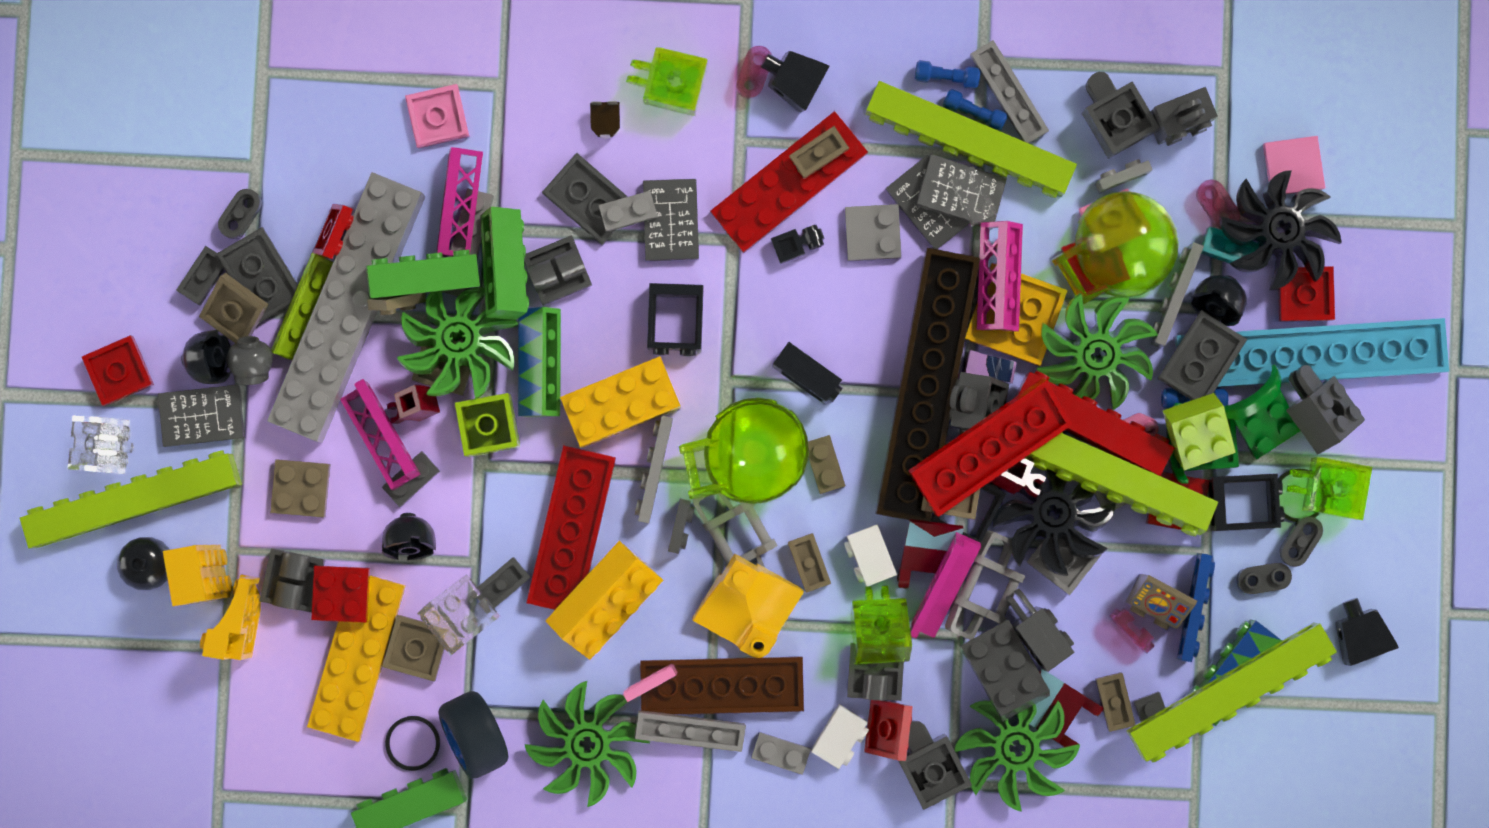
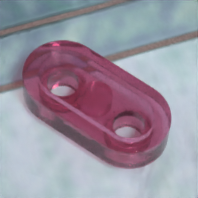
[736,46,772,99]
[1196,179,1240,230]
[1108,608,1155,654]

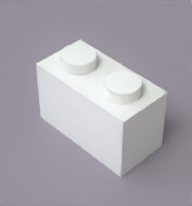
[844,524,897,587]
[811,704,869,769]

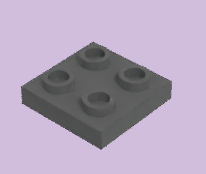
[847,643,905,701]

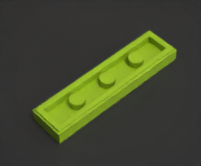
[271,253,333,361]

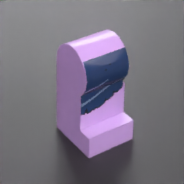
[964,350,1017,384]

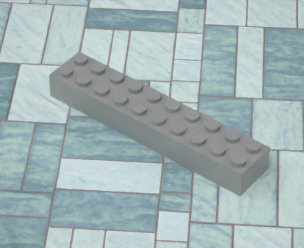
[267,172,426,443]

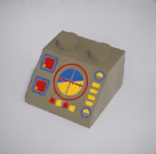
[1125,574,1197,631]

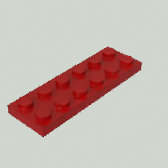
[710,111,868,254]
[908,378,1073,517]
[526,445,616,610]

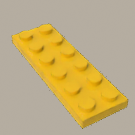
[307,575,406,742]

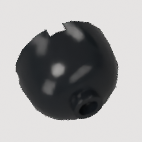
[1191,275,1247,326]
[181,330,231,384]
[382,513,436,560]
[117,537,170,590]

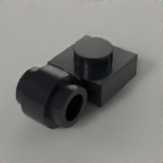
[771,224,825,264]

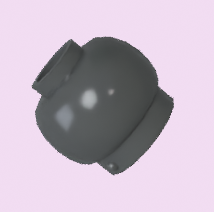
[226,336,273,385]

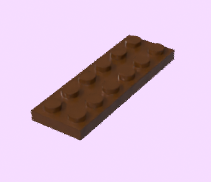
[640,656,804,714]

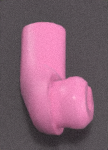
[1123,413,1159,436]

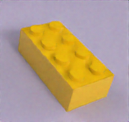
[560,356,681,448]
[545,540,664,660]
[163,544,232,607]

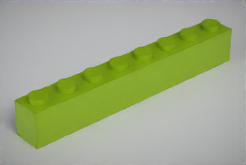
[865,81,1077,198]
[1025,433,1218,536]
[19,450,242,549]
[1126,622,1337,763]

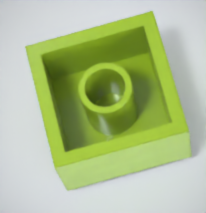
[455,393,521,457]
[1162,393,1236,470]

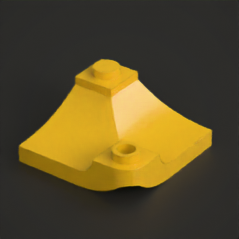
[692,553,804,658]
[200,574,261,660]

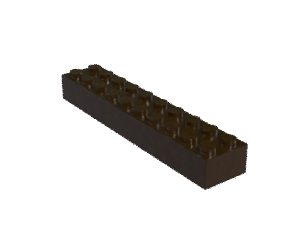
[875,248,980,522]

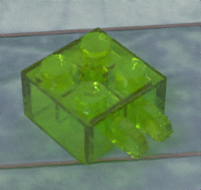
[626,47,708,117]
[1287,457,1373,521]
[850,586,912,664]

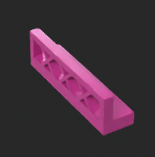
[436,147,483,257]
[977,221,1023,332]
[340,379,420,491]
[909,532,981,639]

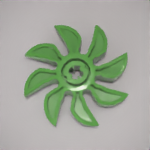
[397,287,518,400]
[1036,293,1158,410]
[524,681,650,807]
[954,700,1080,812]

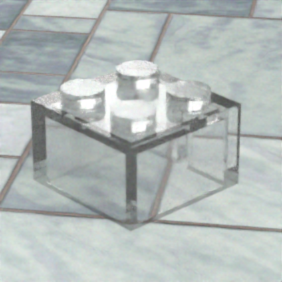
[417,574,500,656]

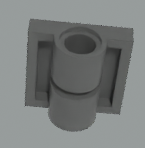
[524,235,593,306]
[259,548,326,613]

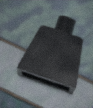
[761,51,830,113]
[1335,598,1399,666]

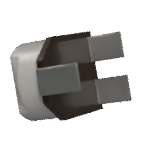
[590,101,620,139]

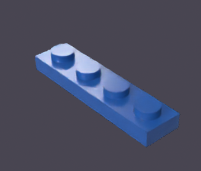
[1177,553,1215,662]

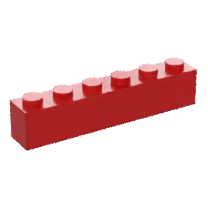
[1014,371,1175,476]

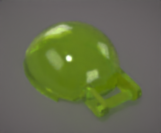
[1051,191,1179,305]
[679,397,809,505]

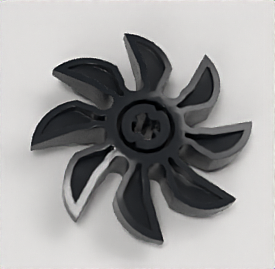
[1219,170,1342,291]
[992,469,1116,576]

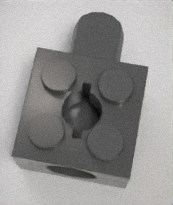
[1081,72,1160,159]
[1150,86,1218,146]
[1286,365,1365,455]
[950,372,1010,431]
[1006,588,1075,672]
[898,720,972,810]

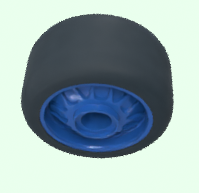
[438,691,509,778]

